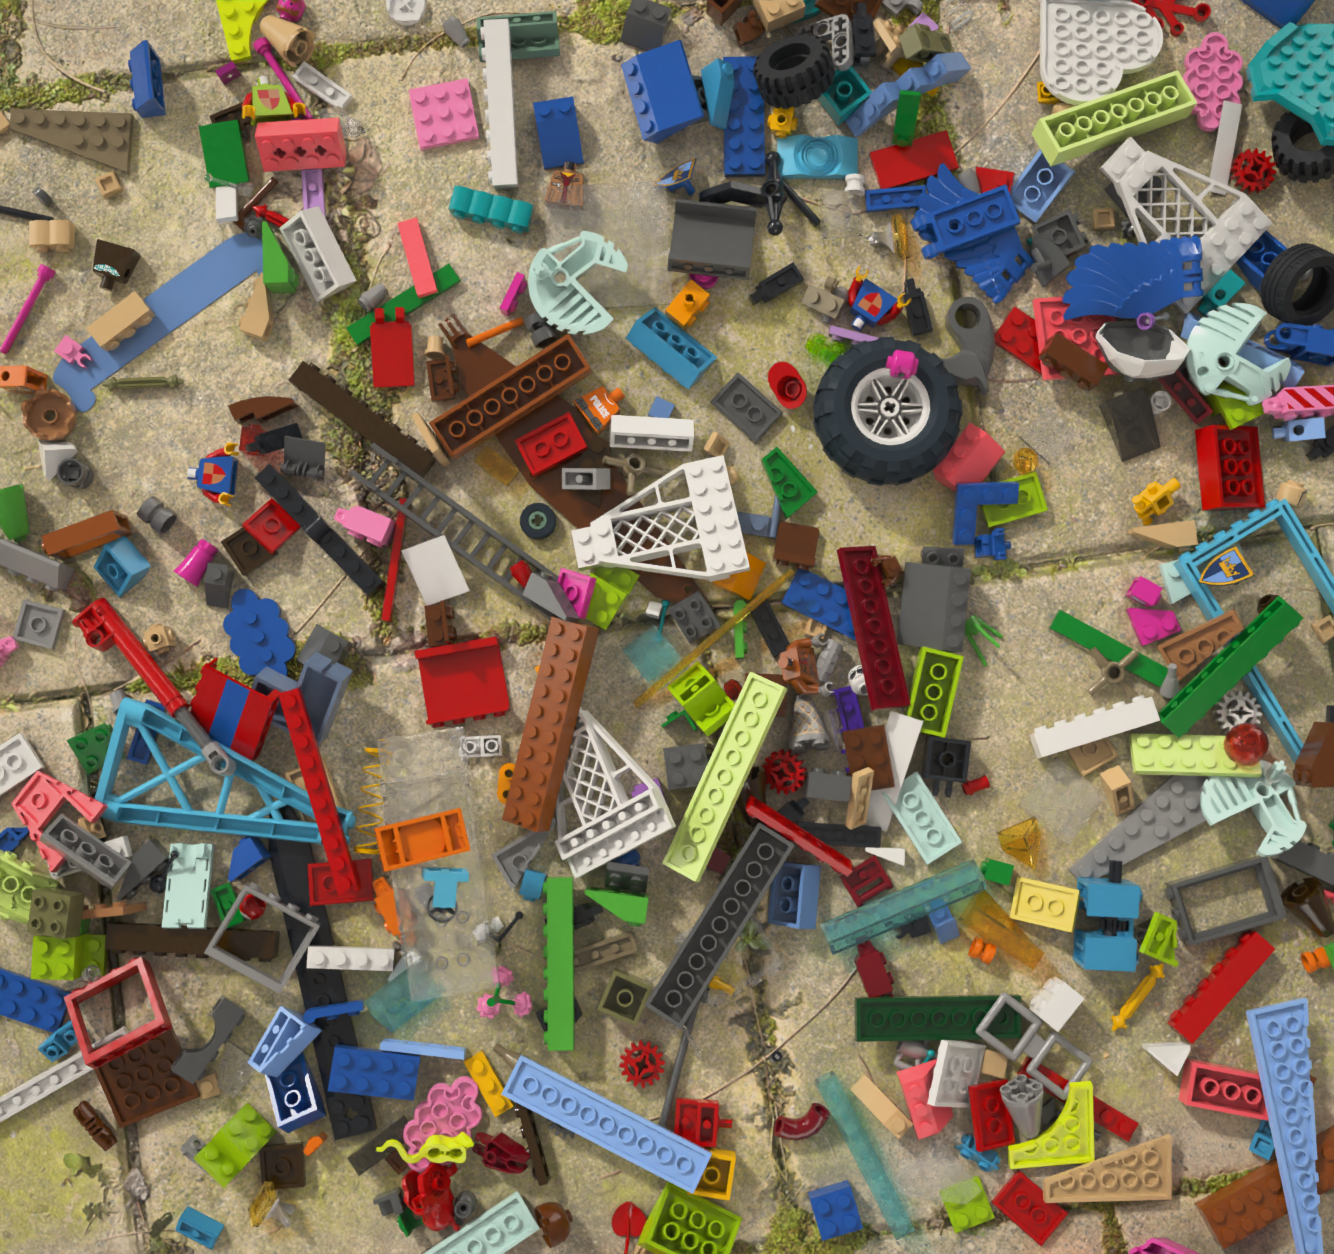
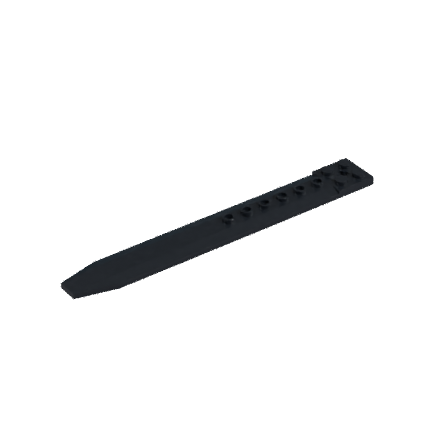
[269,804,377,1140]

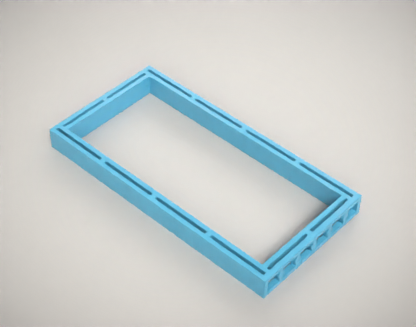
[1173,498,1334,764]

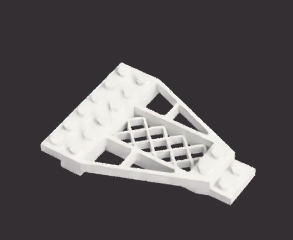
[1099,137,1272,314]
[571,455,750,582]
[555,706,676,879]

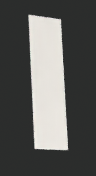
[865,711,923,832]

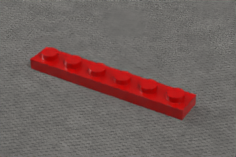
[746,795,853,877]
[1017,1056,1139,1142]

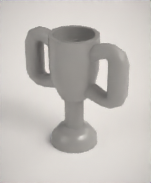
[894,1040,938,1070]

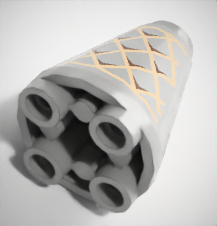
[788,694,830,754]

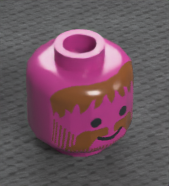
[276,0,306,22]

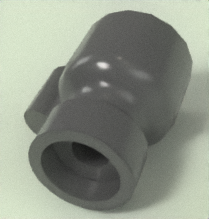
[454,1191,477,1226]

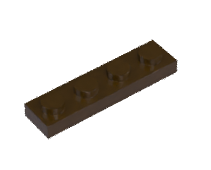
[515,1102,551,1186]

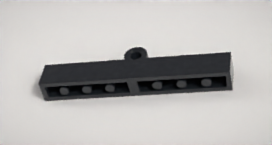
[254,464,387,598]

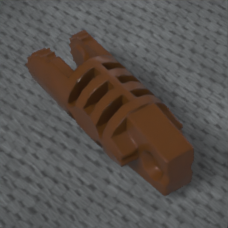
[73,1100,118,1152]

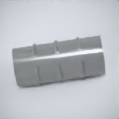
[816,639,844,683]

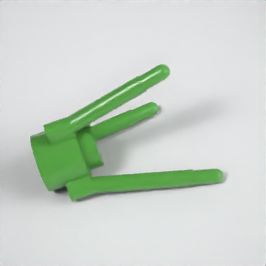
[964,614,1003,667]

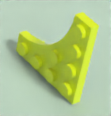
[216,0,270,64]
[1008,1081,1095,1169]

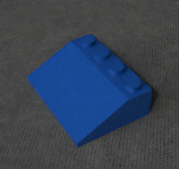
[621,40,704,144]

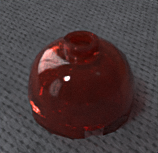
[1223,723,1269,766]

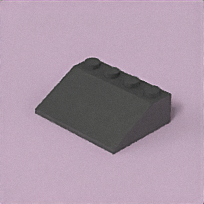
[897,562,971,652]

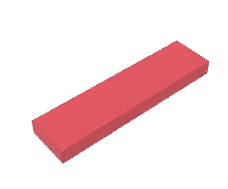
[397,217,438,298]

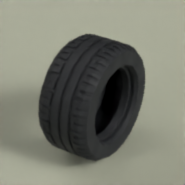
[1260,243,1334,326]

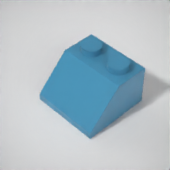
[93,535,151,598]

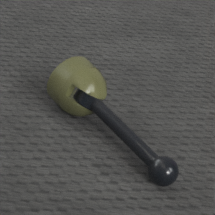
[484,911,523,957]

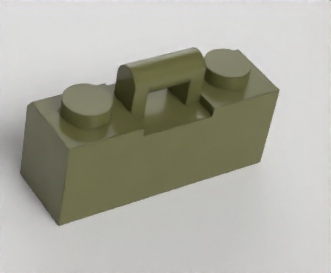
[898,23,954,63]

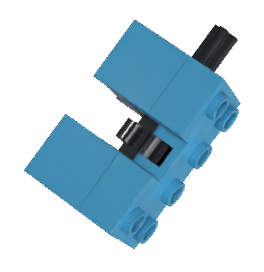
[1073,860,1143,972]

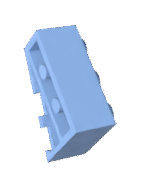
[248,1006,322,1077]

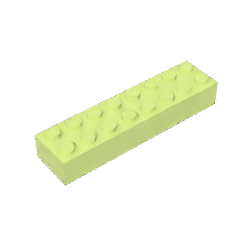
[1031,70,1197,167]

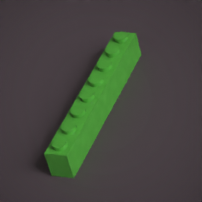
[543,876,575,1051]

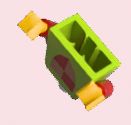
[241,76,306,126]

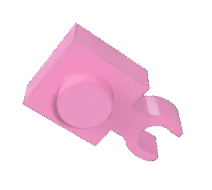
[54,335,93,369]

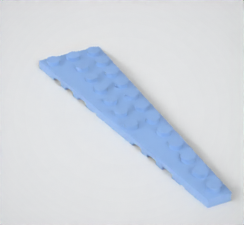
[1246,997,1323,1254]

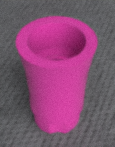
[173,539,218,587]

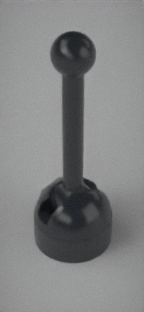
[149,850,179,893]

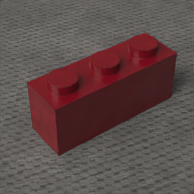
[1158,369,1213,425]

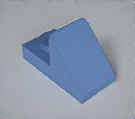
[924,897,960,944]

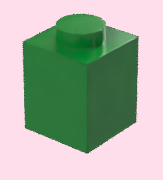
[979,858,1014,886]

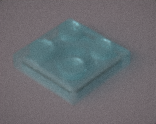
[623,625,680,682]

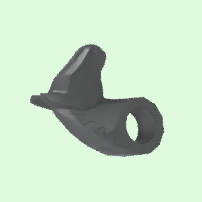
[941,297,995,395]

